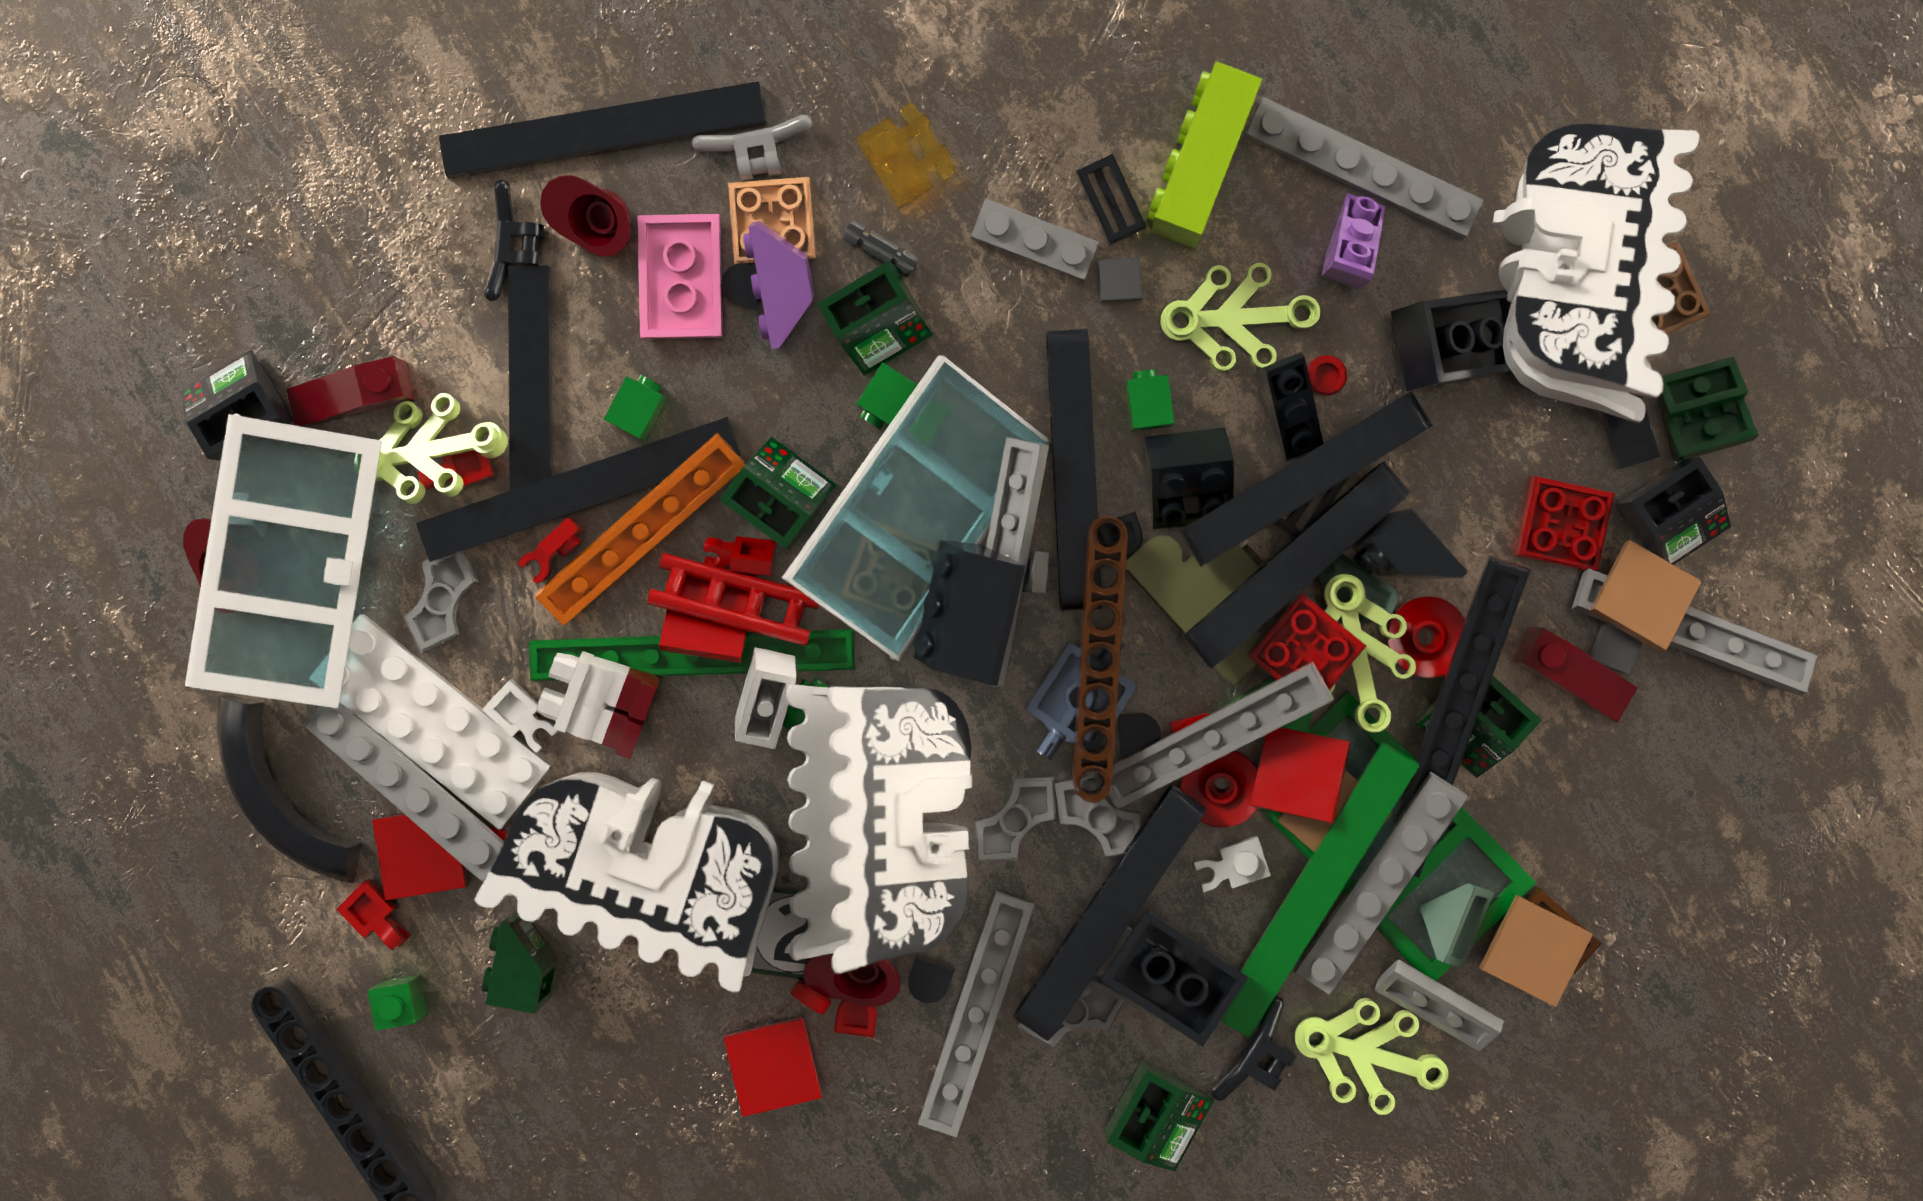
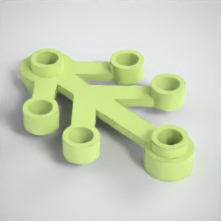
[1160,263,1320,372]
[354,393,508,504]
[1324,574,1416,732]
[1295,998,1449,1115]

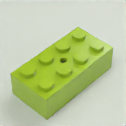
[1147,61,1262,250]

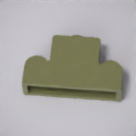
[1125,535,1264,686]

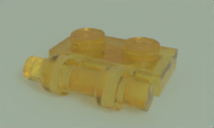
[855,102,957,209]

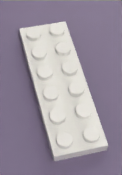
[309,614,553,830]

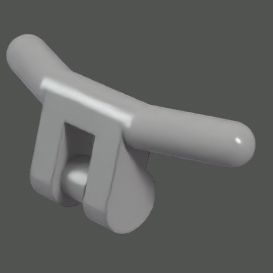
[692,114,812,182]

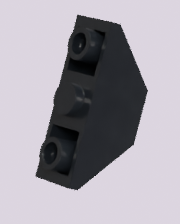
[1255,352,1324,461]

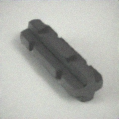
[843,220,918,277]

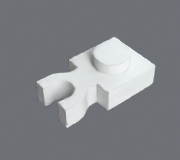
[482,679,558,753]
[1192,836,1271,892]

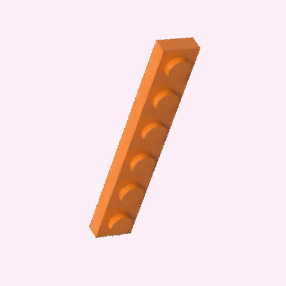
[535,433,745,626]

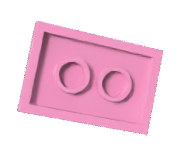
[637,214,723,340]

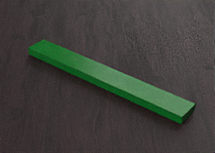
[529,629,856,681]
[1220,742,1419,1038]

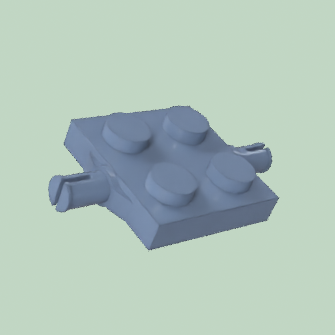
[1025,641,1138,760]

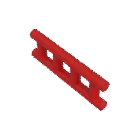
[647,553,819,646]

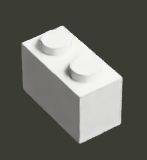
[735,647,796,749]

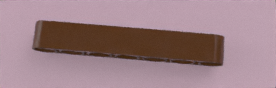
[1072,515,1128,803]

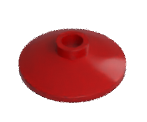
[1387,596,1465,678]
[1181,750,1258,828]

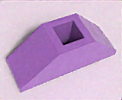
[1321,193,1386,289]
[743,221,815,349]

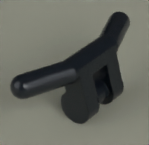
[484,179,544,301]
[1212,996,1297,1101]

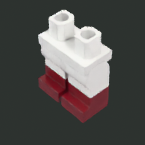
[536,651,660,759]

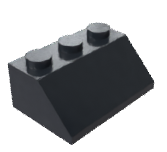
[1351,509,1468,579]
[914,540,1026,686]

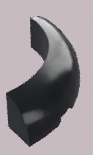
[217,695,362,883]

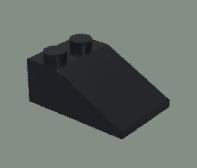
[1391,290,1512,391]
[1101,910,1248,1047]

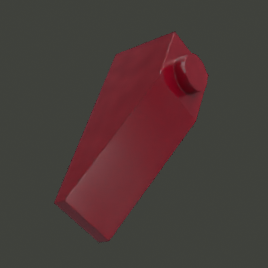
[286,356,416,427]
[1511,627,1638,723]

